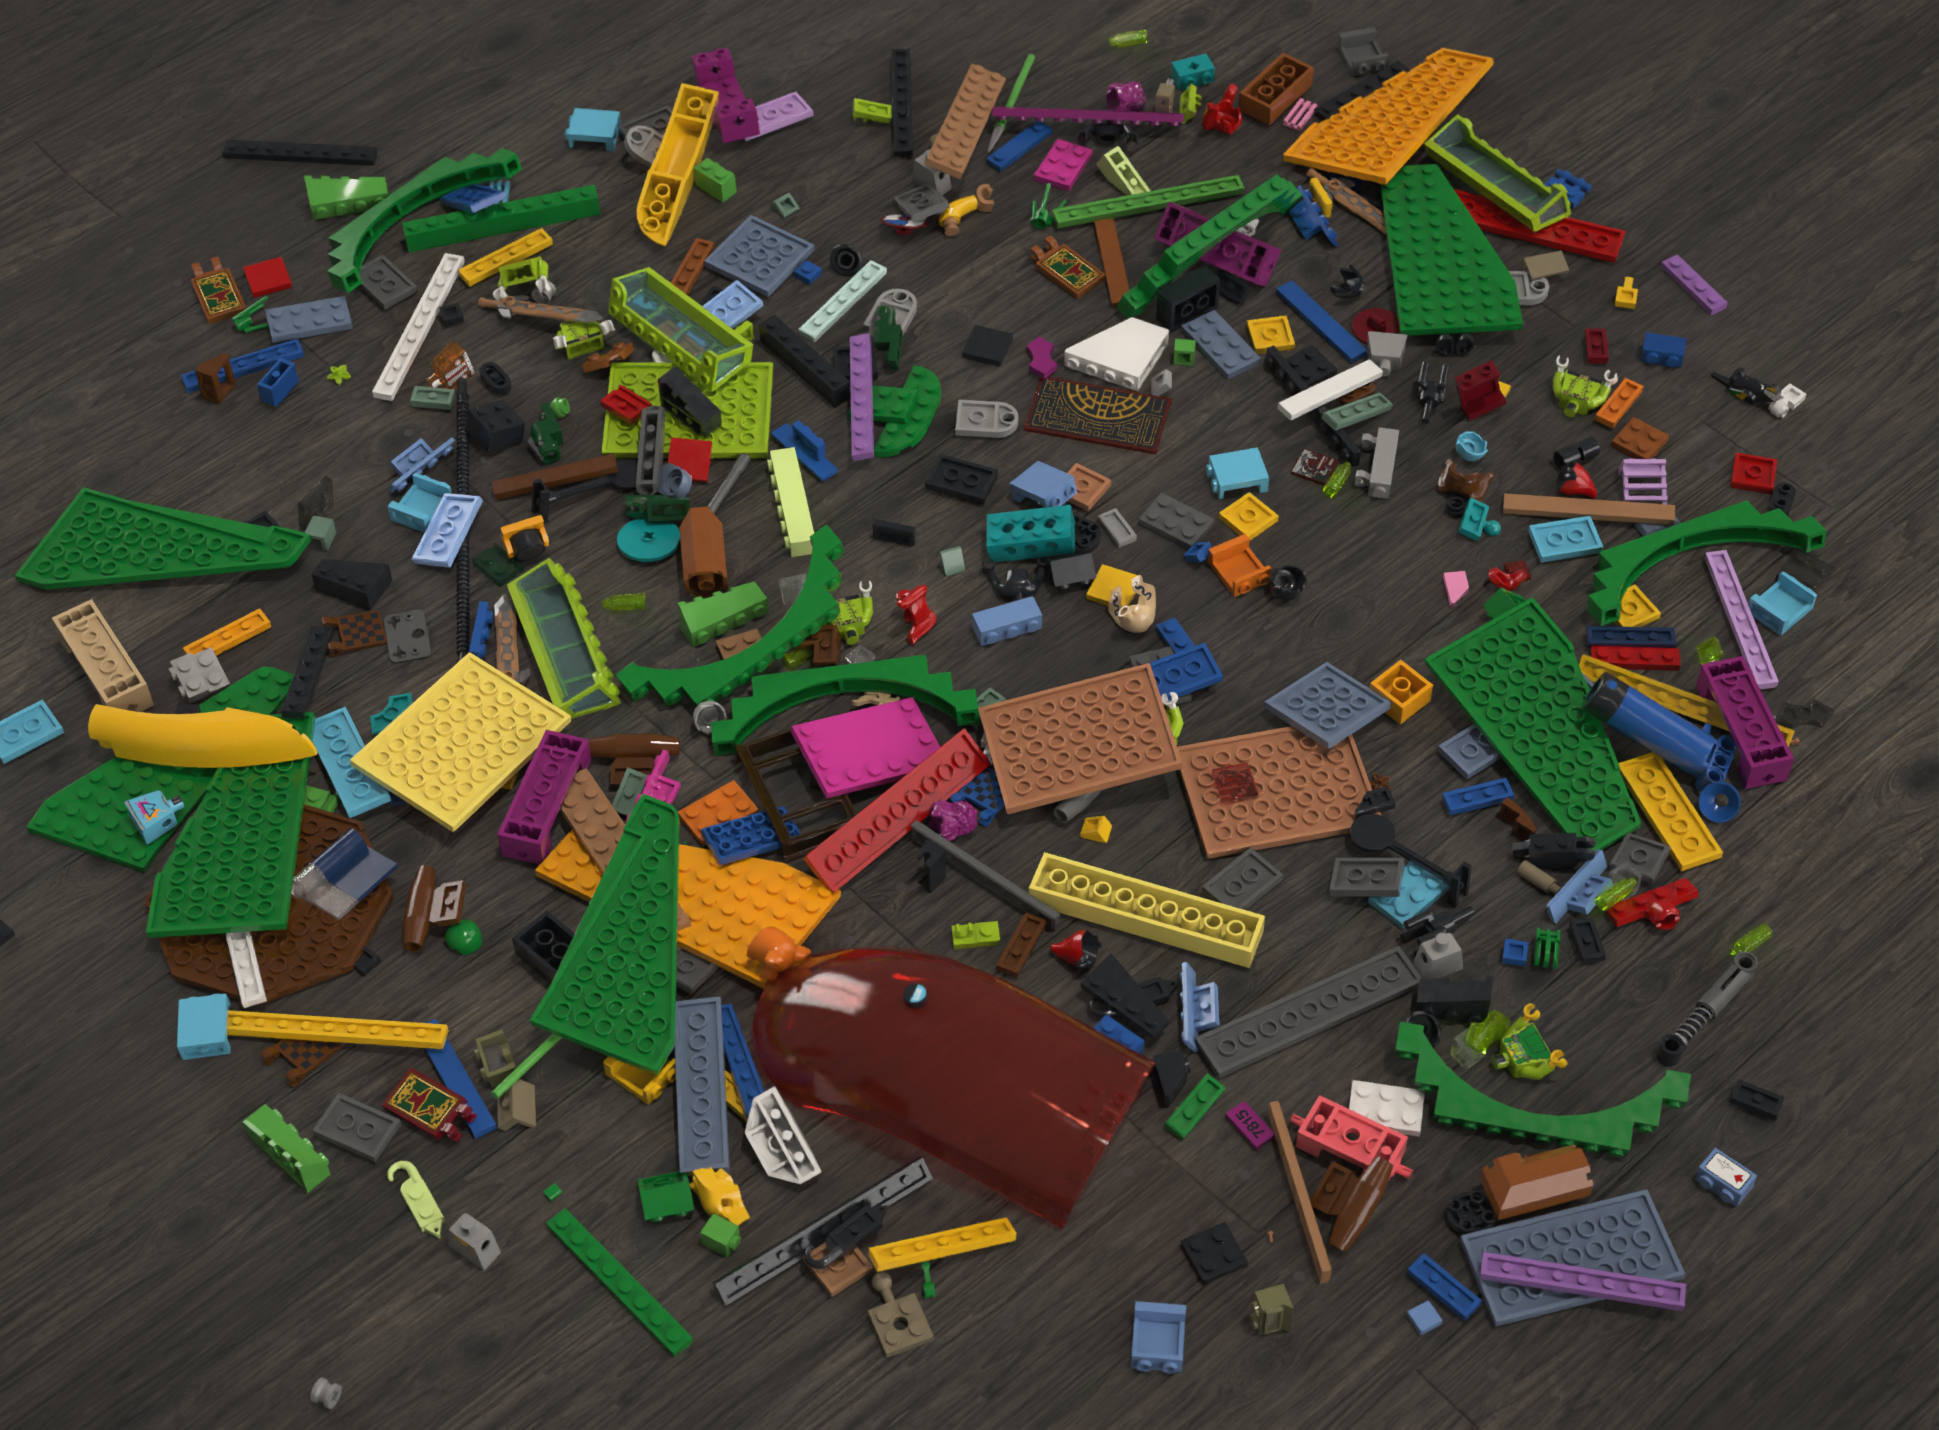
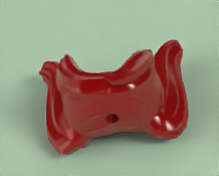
[1201,83,1242,135]
[895,585,937,645]

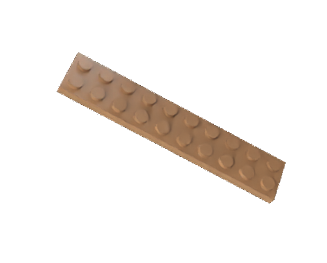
[925,64,1006,179]
[560,768,691,931]

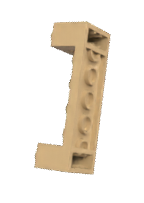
[52,599,154,712]

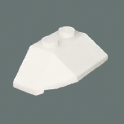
[745,1086,822,1184]

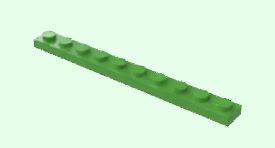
[1052,175,1244,228]

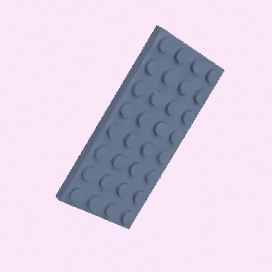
[1460,1189,1685,1327]

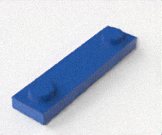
[986,121,1053,172]

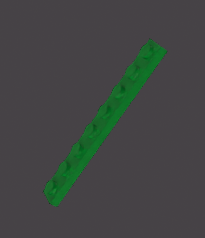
[546,1208,693,1357]

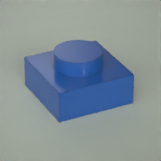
[794,260,822,285]
[1183,542,1212,563]
[1502,939,1529,967]

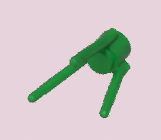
[1030,183,1067,229]
[232,296,269,333]

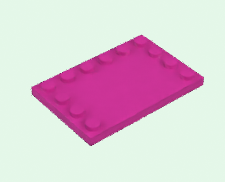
[791,697,940,799]

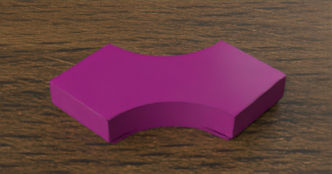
[1026,337,1057,379]

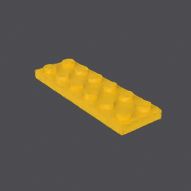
[1618,752,1723,871]

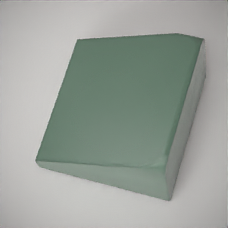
[771,193,800,218]
[940,546,965,576]

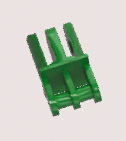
[1534,927,1561,969]

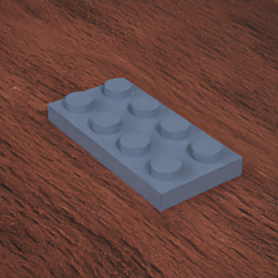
[265,296,353,343]
[1181,310,1261,380]

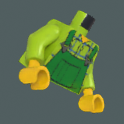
[1491,1003,1567,1080]

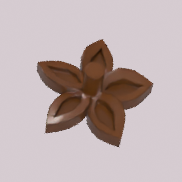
[1369,772,1392,792]

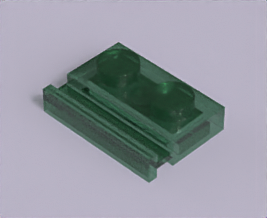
[472,543,524,587]

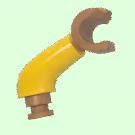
[939,184,994,236]

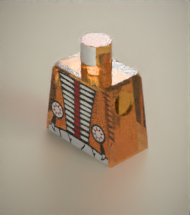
[426,340,475,389]

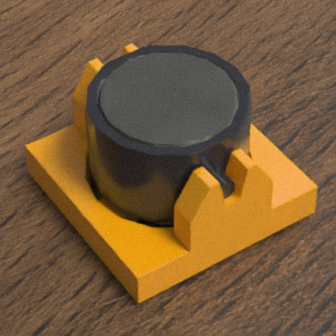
[501,515,549,561]

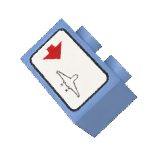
[1695,1148,1757,1207]

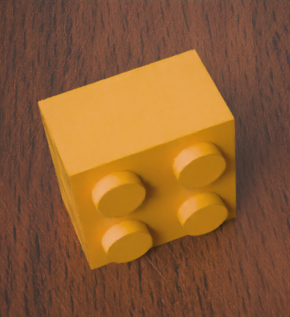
[1370,660,1433,725]

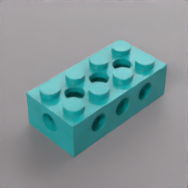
[987,505,1075,563]

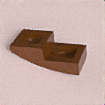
[1499,797,1537,841]

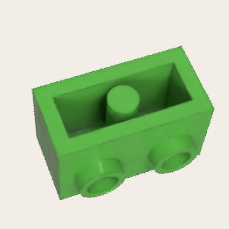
[694,158,736,202]

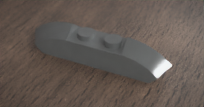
[636,405,665,495]

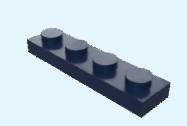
[1586,626,1676,648]

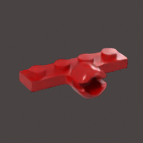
[1605,878,1698,931]

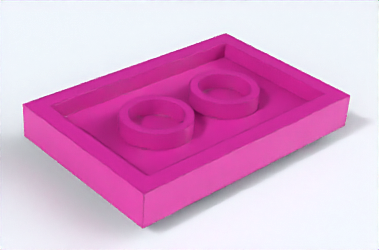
[1034,139,1093,191]

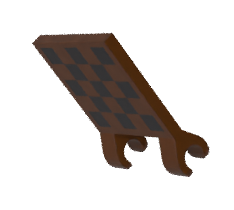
[321,610,387,657]
[261,1039,342,1087]

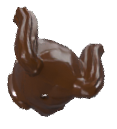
[1437,459,1495,501]

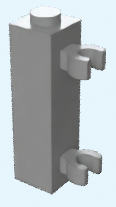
[1355,427,1399,499]

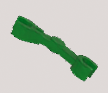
[921,1260,935,1298]

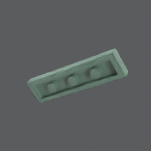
[1321,392,1393,431]

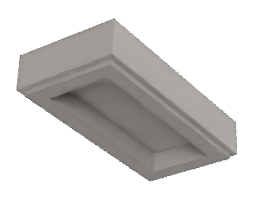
[1098,508,1137,549]

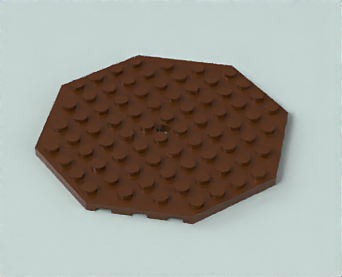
[144,804,394,1006]

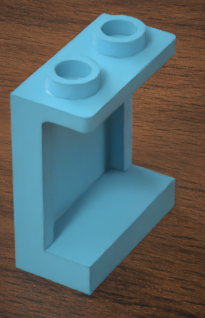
[565,108,621,152]
[1206,447,1269,499]
[388,473,452,533]
[1748,571,1817,636]
[177,994,231,1060]

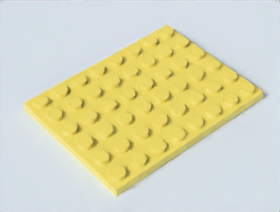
[350,652,571,832]

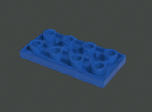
[701,806,801,865]

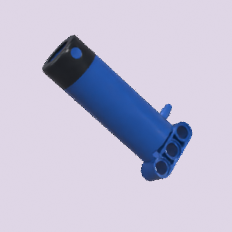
[1582,672,1737,792]

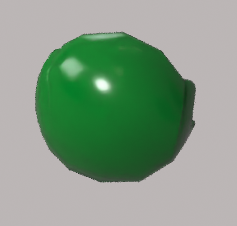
[445,919,483,955]

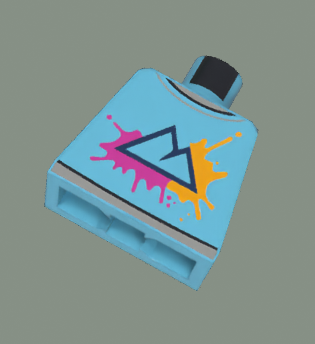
[124,791,185,844]

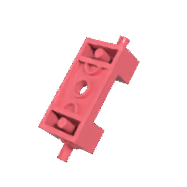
[1289,1095,1413,1179]

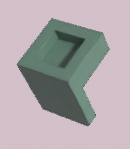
[305,516,336,551]

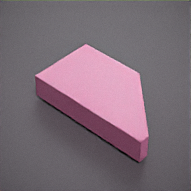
[1443,571,1469,608]

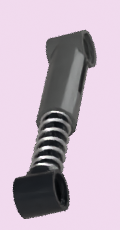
[1657,951,1758,1067]

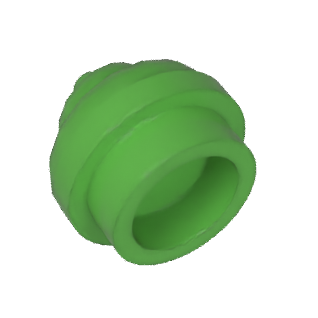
[550,397,570,418]

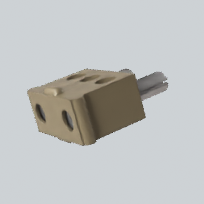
[1154,79,1175,124]

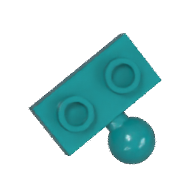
[1458,497,1501,541]

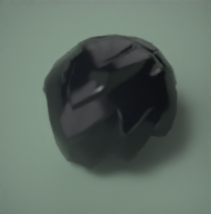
[1268,565,1307,600]
[1404,1011,1442,1049]

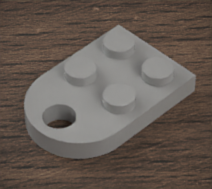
[624,125,664,168]
[1509,271,1549,305]
[863,289,917,336]
[955,400,1019,438]

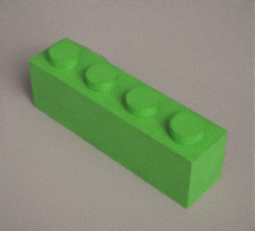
[304,176,389,220]
[677,581,768,647]
[243,1104,331,1193]

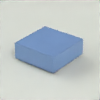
[1407,1300,1442,1335]

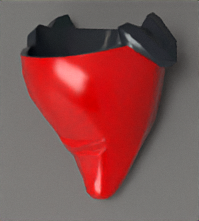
[1557,461,1597,499]
[1050,930,1102,969]

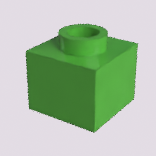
[1173,339,1196,366]

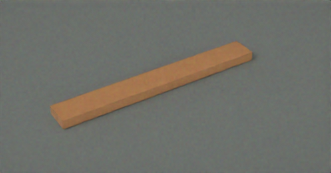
[1503,493,1675,525]
[1268,1101,1331,1284]

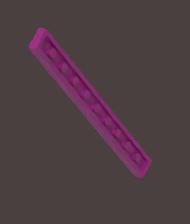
[992,106,1184,126]

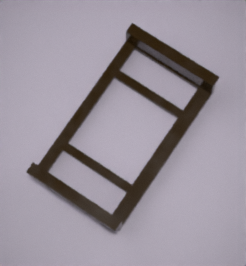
[735,720,857,863]

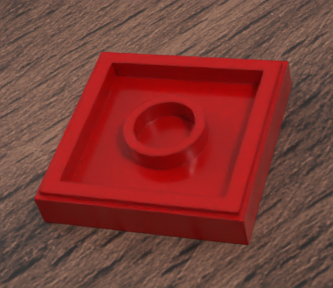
[243,257,292,298]
[668,437,713,483]
[1730,452,1778,494]

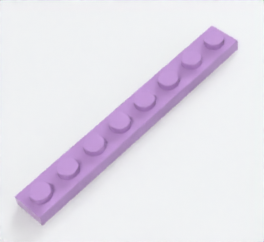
[1704,550,1779,689]

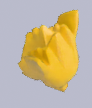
[690,1167,750,1226]

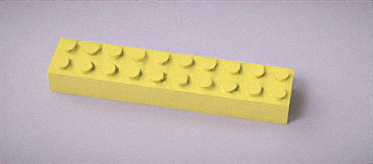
[1029,852,1265,968]

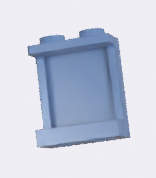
[1009,461,1077,508]
[1131,1301,1186,1373]

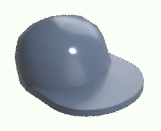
[657,463,692,498]

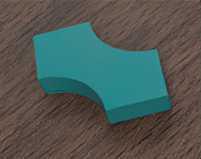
[370,693,413,739]

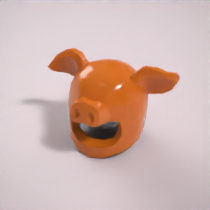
[746,926,811,980]

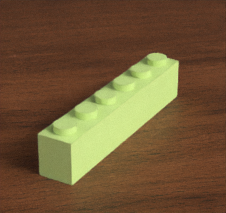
[767,447,814,557]

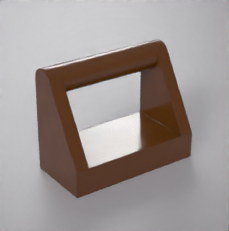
[195,353,236,404]

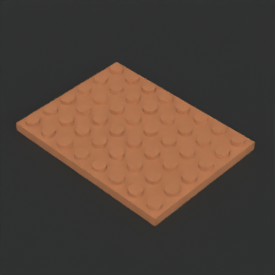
[978,663,1183,815]
[1177,726,1382,859]

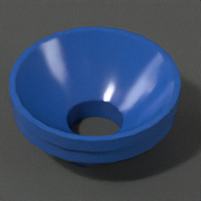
[1698,781,1741,823]

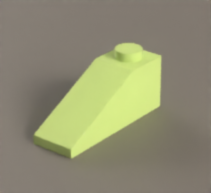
[1096,146,1150,196]

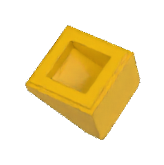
[1080,816,1112,843]

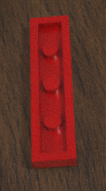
[1590,646,1681,671]

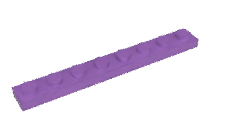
[850,333,874,461]
[1480,1252,1686,1311]

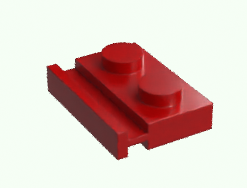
[600,384,651,425]

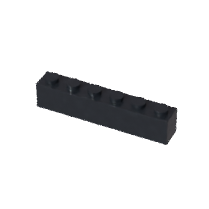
[759,315,851,408]

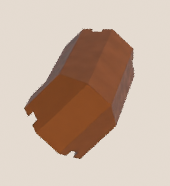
[680,507,728,599]
[1480,1144,1593,1220]

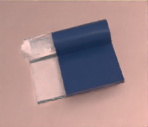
[292,828,398,920]

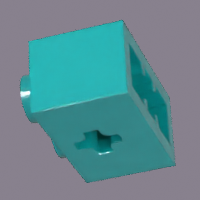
[1171,54,1215,91]

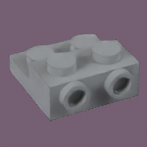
[168,647,230,704]

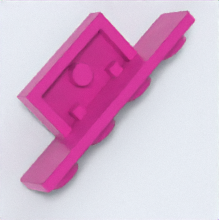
[625,750,681,824]

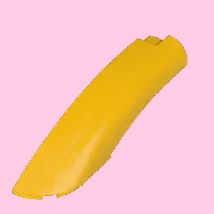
[637,83,719,247]
[88,704,318,768]

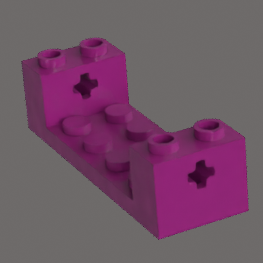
[691,48,760,143]
[1154,202,1282,286]
[1696,656,1794,789]
[497,730,592,865]

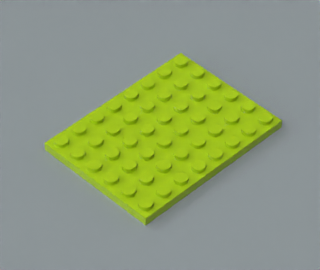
[602,362,773,458]

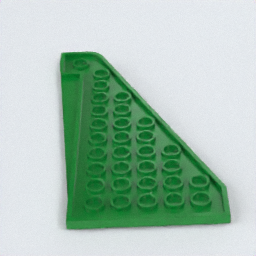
[15,487,311,590]
[26,667,294,873]
[530,794,680,1076]

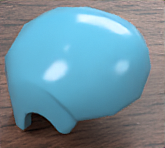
[1456,432,1488,462]

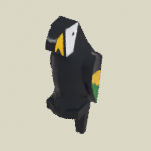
[1711,367,1781,404]

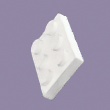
[1349,1080,1425,1137]

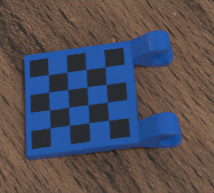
[950,767,1005,827]

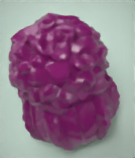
[1106,81,1147,111]
[928,800,977,841]

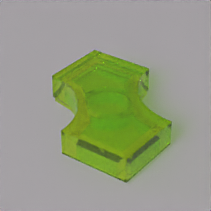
[1465,1010,1511,1054]

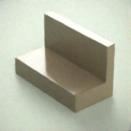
[1520,251,1569,280]
[497,1079,536,1131]

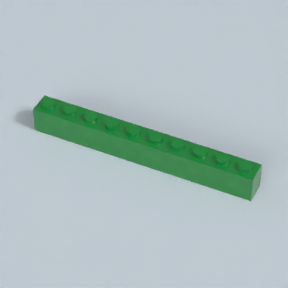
[402,185,601,253]

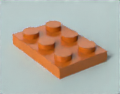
[678,780,759,847]

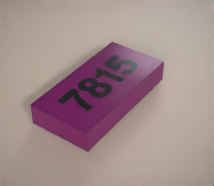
[1225,1101,1275,1151]

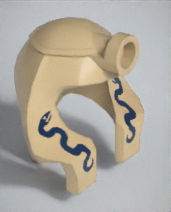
[1108,575,1156,633]

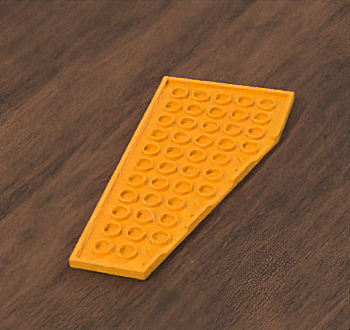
[1283,48,1493,184]
[535,830,841,989]

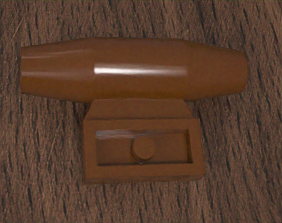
[589,733,680,788]
[403,865,467,952]
[1310,1156,1394,1253]

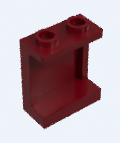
[1454,360,1507,421]

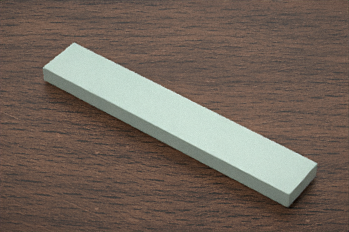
[798,260,887,343]

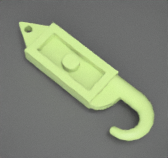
[387,1161,445,1238]

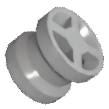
[531,280,556,304]
[310,1377,342,1409]

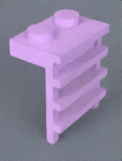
[1618,459,1668,504]

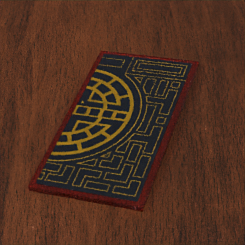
[1024,377,1172,455]

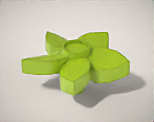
[326,365,351,385]

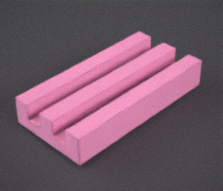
[1283,98,1318,131]

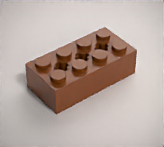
[1238,53,1314,126]

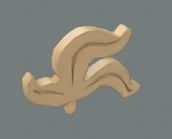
[852,692,900,706]

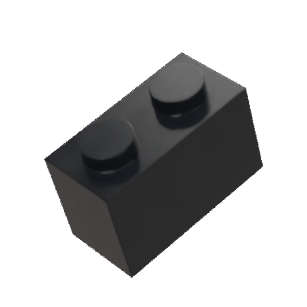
[1046,552,1096,589]

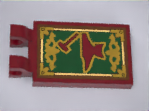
[382,1068,477,1143]

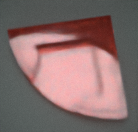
[1504,560,1532,581]

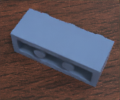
[972,596,1042,646]

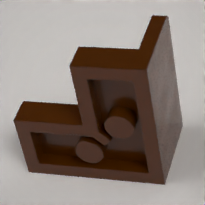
[794,625,842,667]

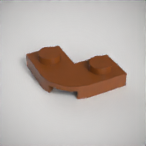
[582,342,635,372]

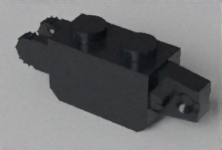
[1512,833,1596,869]

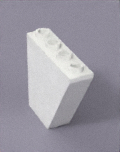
[1064,317,1169,391]

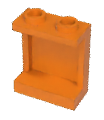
[1208,534,1272,597]

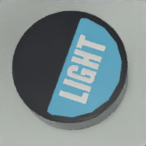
[903,983,928,1008]

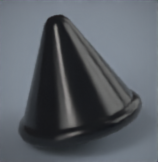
[830,244,863,276]

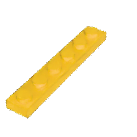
[868,1217,1016,1272]

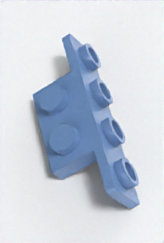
[389,437,455,494]
[1546,849,1613,923]
[1180,962,1219,1053]

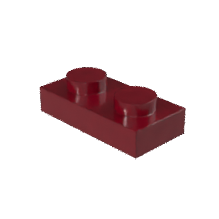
[1584,328,1609,363]

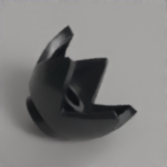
[1330,264,1365,299]

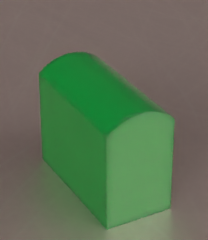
[543,1183,562,1202]

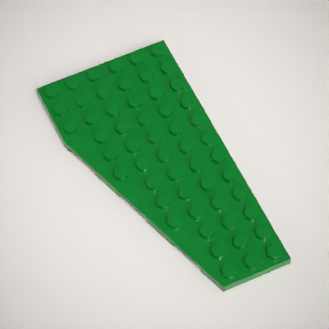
[1380,164,1523,336]
[1424,597,1641,852]
[146,712,316,938]

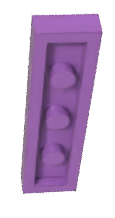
[1661,255,1728,315]

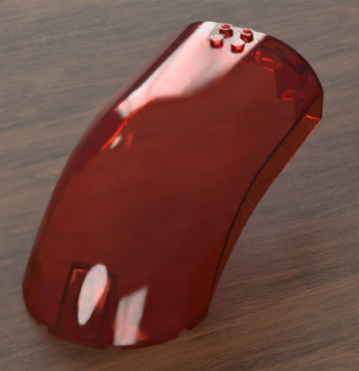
[752,945,1156,1229]

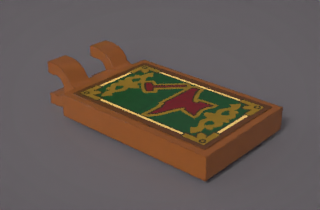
[1030,235,1106,300]
[191,256,246,324]

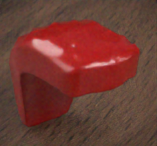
[1488,567,1526,591]

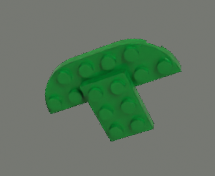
[848,365,942,457]

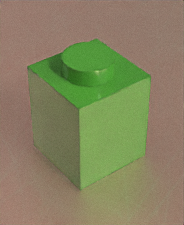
[700,1213,741,1257]

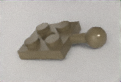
[868,1272,934,1358]

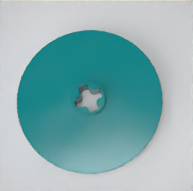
[617,518,681,562]

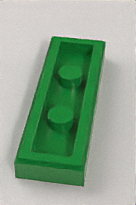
[1163,1073,1226,1141]

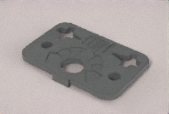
[384,609,431,664]

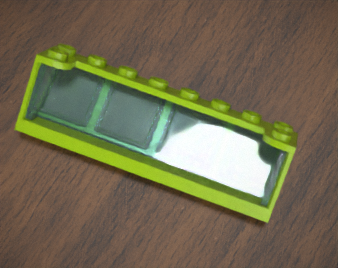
[1424,114,1571,232]
[608,267,753,392]
[507,558,621,719]

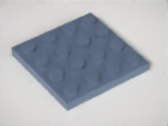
[704,215,815,297]
[1265,662,1391,749]

